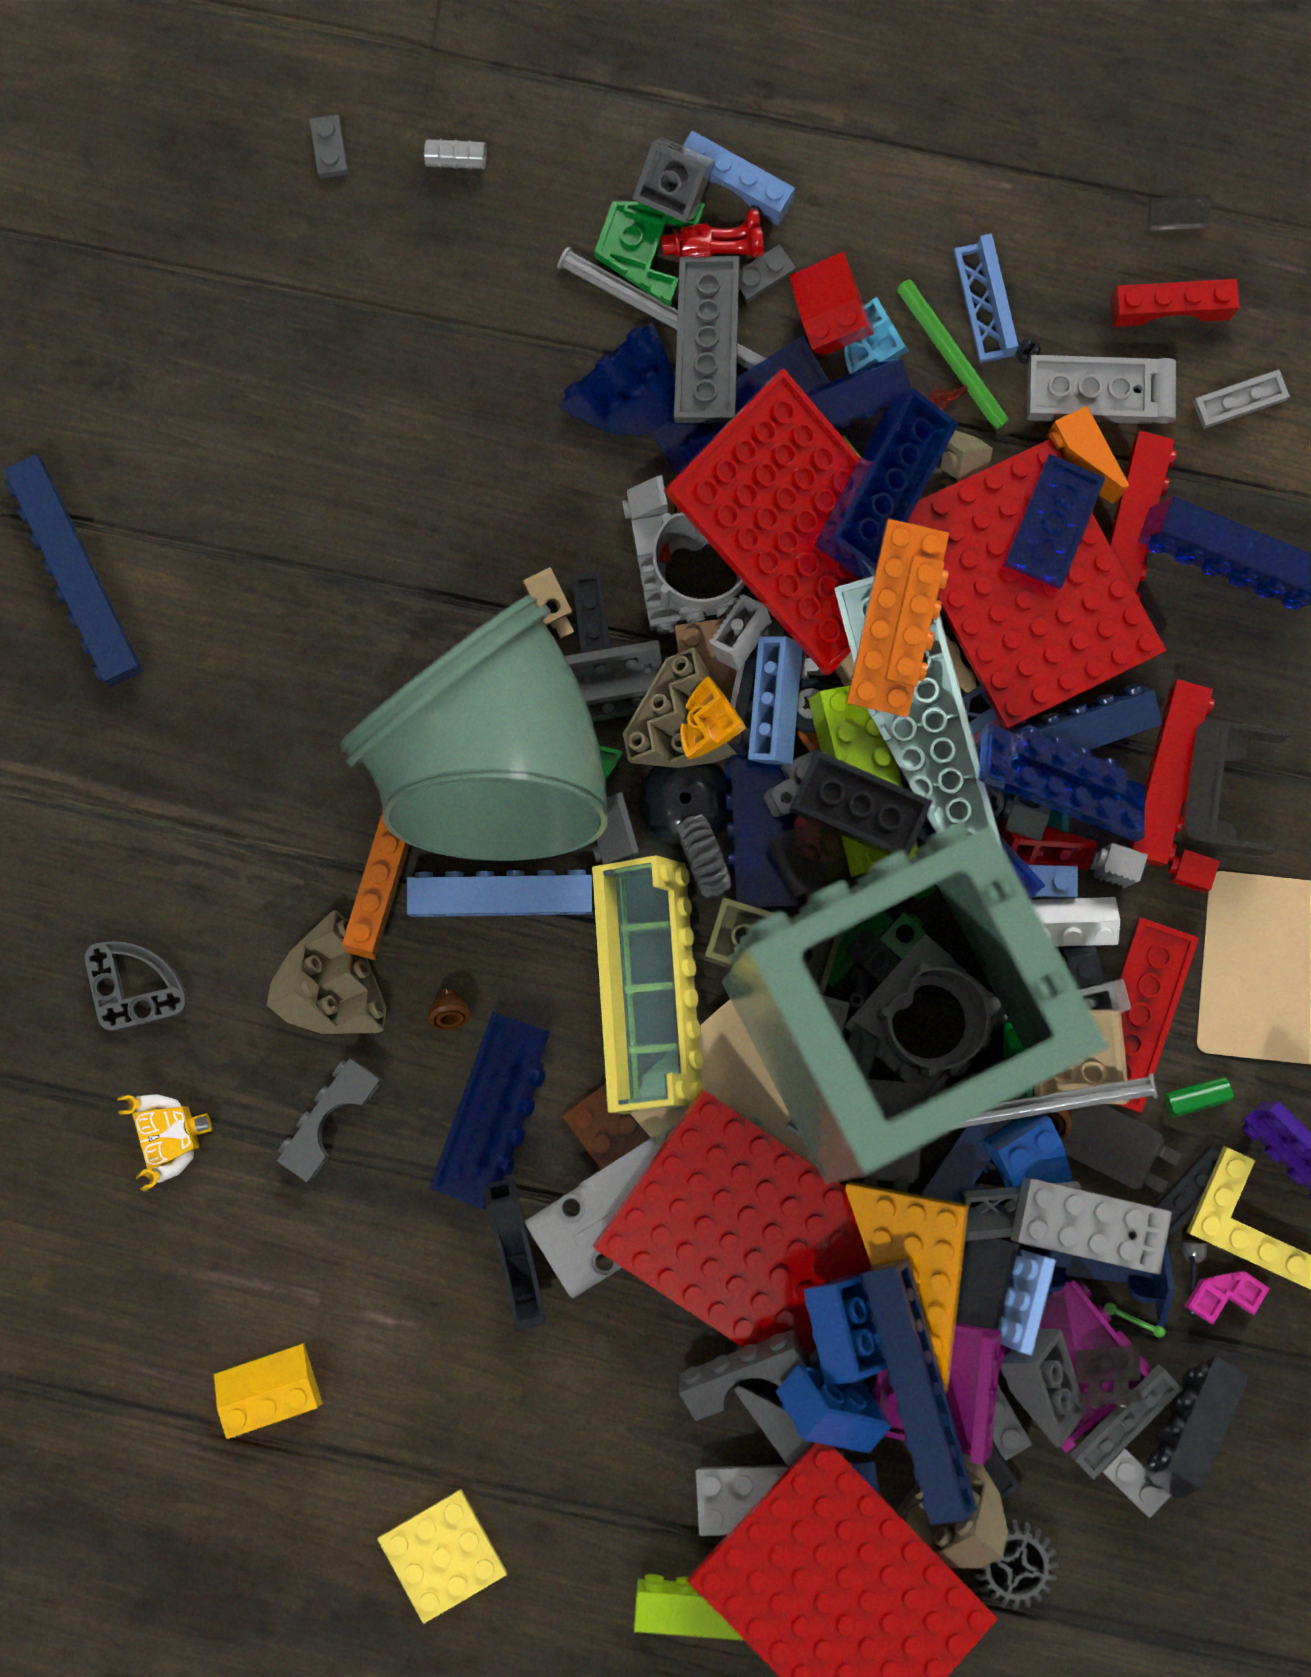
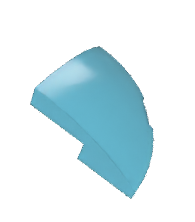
[845,297,909,376]

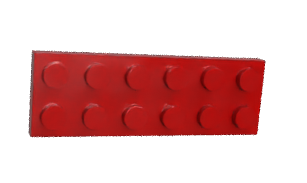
[1116,917,1199,1113]

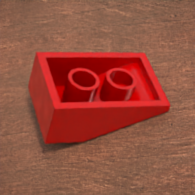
[790,251,875,358]

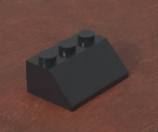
[956,1238,1020,1330]

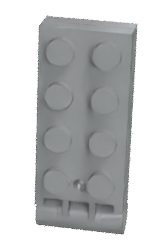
[1026,355,1176,424]
[1010,1178,1172,1275]
[696,1462,852,1536]

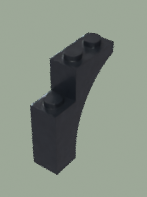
[483,1178,547,1331]

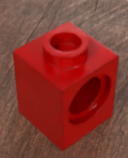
[1168,849,1220,893]

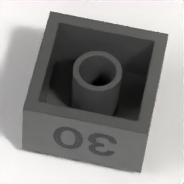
[632,137,716,223]

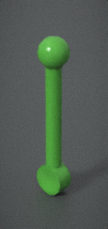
[1103,1302,1165,1338]

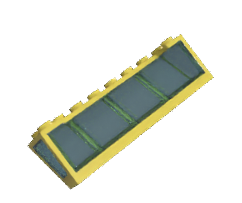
[592,855,705,1114]

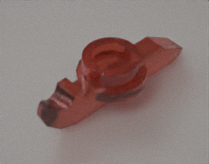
[911,386,968,411]

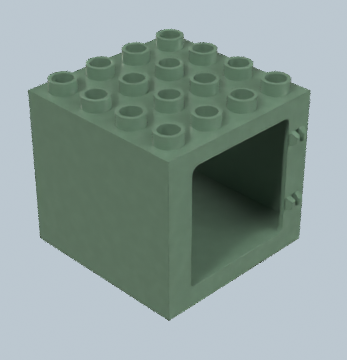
[722,821,1109,1184]

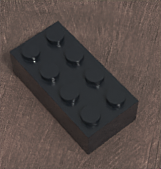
[788,750,933,858]
[1144,1356,1249,1499]

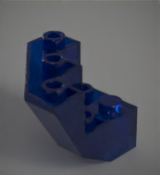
[558,323,675,435]

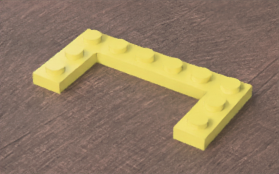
[1186,1147,1311,1290]

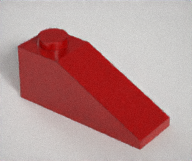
[998,818,1097,870]

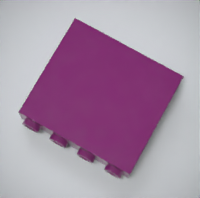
[999,1278,1152,1453]
[872,1322,1002,1465]

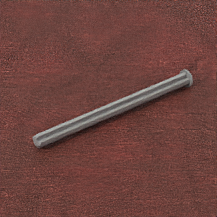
[557,247,772,377]
[953,1073,1158,1129]

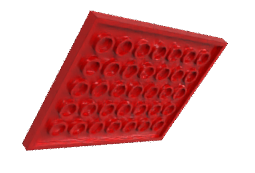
[663,368,902,675]
[891,439,1167,731]
[592,1088,872,1356]
[686,1442,998,1677]

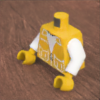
[117,1094,212,1191]

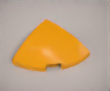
[680,676,746,760]

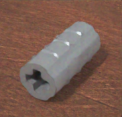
[424,139,487,170]

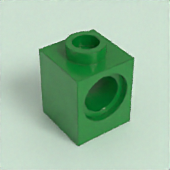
[879,912,927,960]

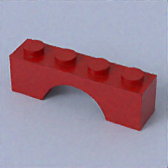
[1110,279,1239,327]

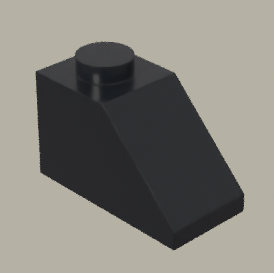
[1058,945,1105,989]

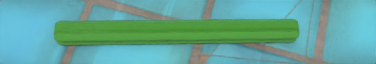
[897,279,1008,430]

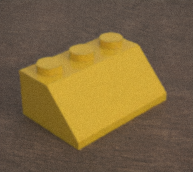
[214,1343,323,1439]

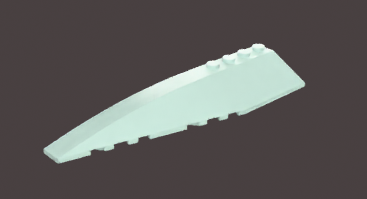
[834,576,1003,849]

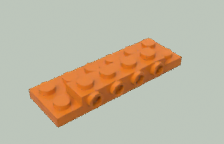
[846,519,949,717]

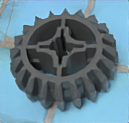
[677,815,731,898]
[973,1519,1058,1609]

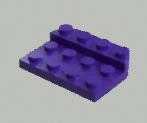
[1241,1101,1311,1198]

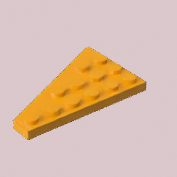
[846,1182,969,1393]

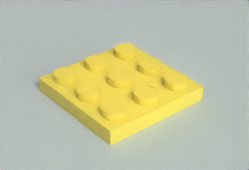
[378,1489,507,1624]

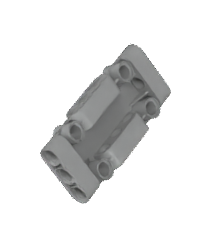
[525,1124,677,1299]

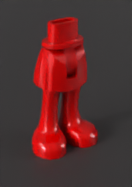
[661,208,764,258]

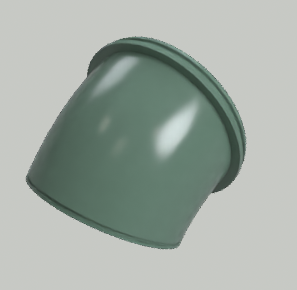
[340,595,608,861]

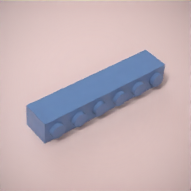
[407,870,593,917]

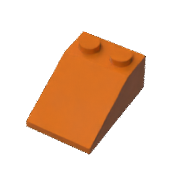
[1045,406,1129,504]

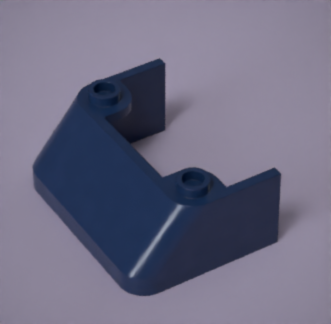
[1037,1232,1175,1327]

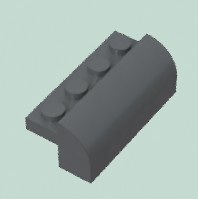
[564,640,662,722]

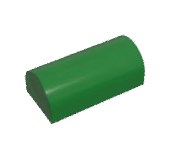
[1164,1077,1234,1118]

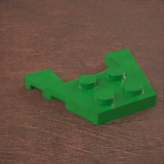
[594,201,705,306]

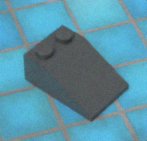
[1001,1328,1087,1447]
[733,1381,812,1467]

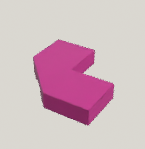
[1184,1270,1270,1324]

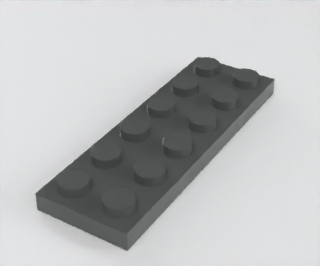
[674,256,740,423]

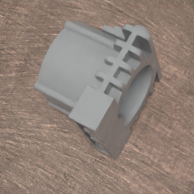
[631,512,768,634]
[843,934,1008,1099]

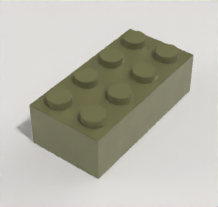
[704,897,842,995]

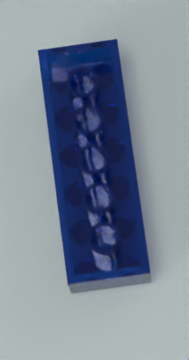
[814,387,959,580]
[1138,496,1311,610]

